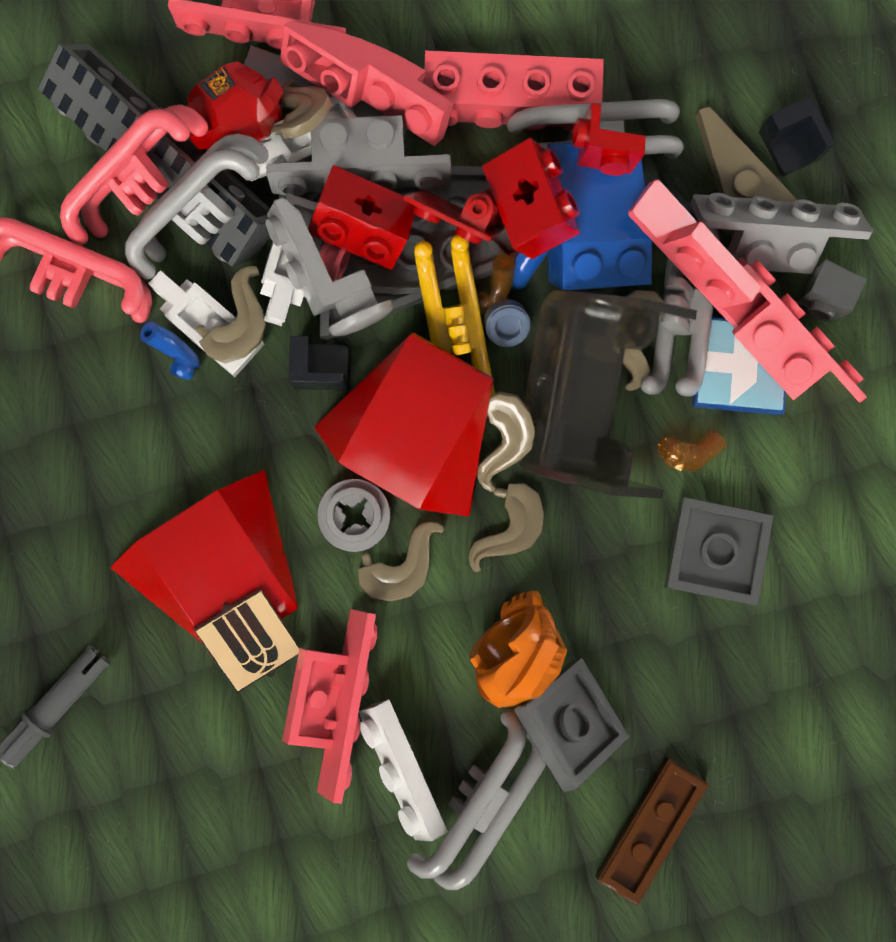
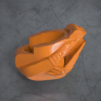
[469,590,567,708]

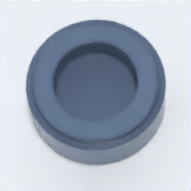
[484,299,530,347]

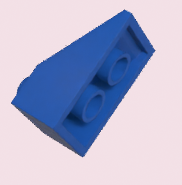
[547,142,652,291]

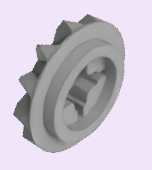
[317,479,391,552]

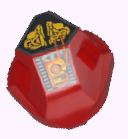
[187,61,284,150]

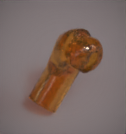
[476,255,516,314]
[657,430,727,472]

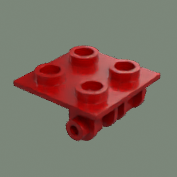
[403,189,505,244]

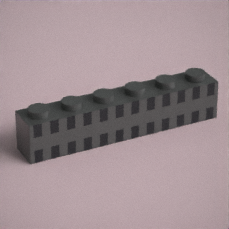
[38,44,270,267]

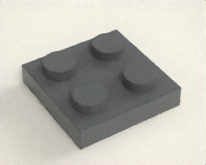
[664,497,774,606]
[514,658,629,792]

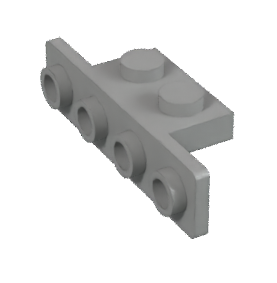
[266,115,451,196]
[690,193,873,274]

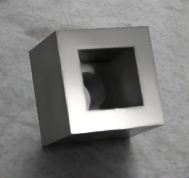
[797,260,867,322]

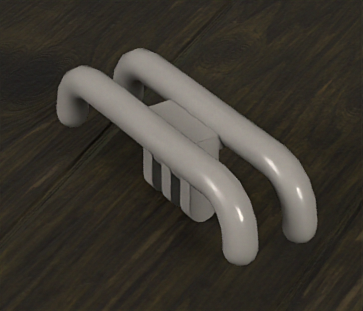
[507,99,684,159]
[125,133,269,280]
[640,228,720,397]
[407,708,546,890]

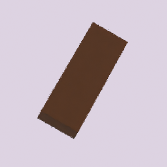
[595,757,709,906]

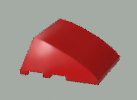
[314,332,494,517]
[110,470,299,651]

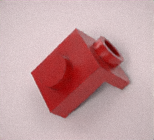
[572,102,646,176]

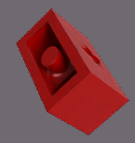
[482,138,580,259]
[308,165,415,270]

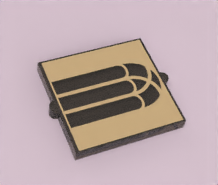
[194,586,301,693]

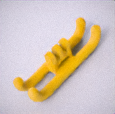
[414,234,495,395]

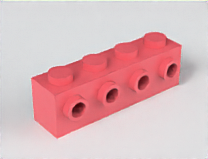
[424,51,604,132]

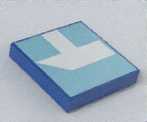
[692,318,786,415]

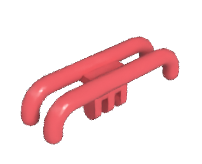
[60,105,208,246]
[0,217,153,323]

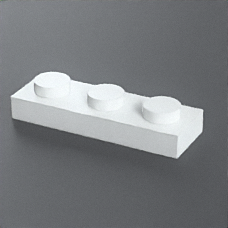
[359,700,448,841]

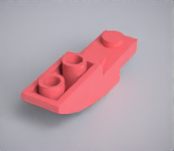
[280,21,454,146]

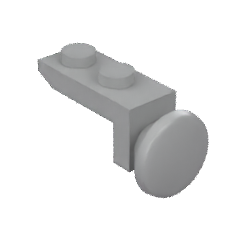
[266,198,393,337]

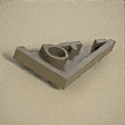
[695,107,797,237]

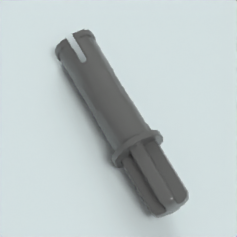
[0,645,111,768]

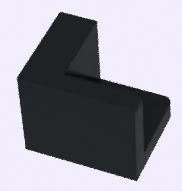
[759,96,834,176]
[289,336,349,390]

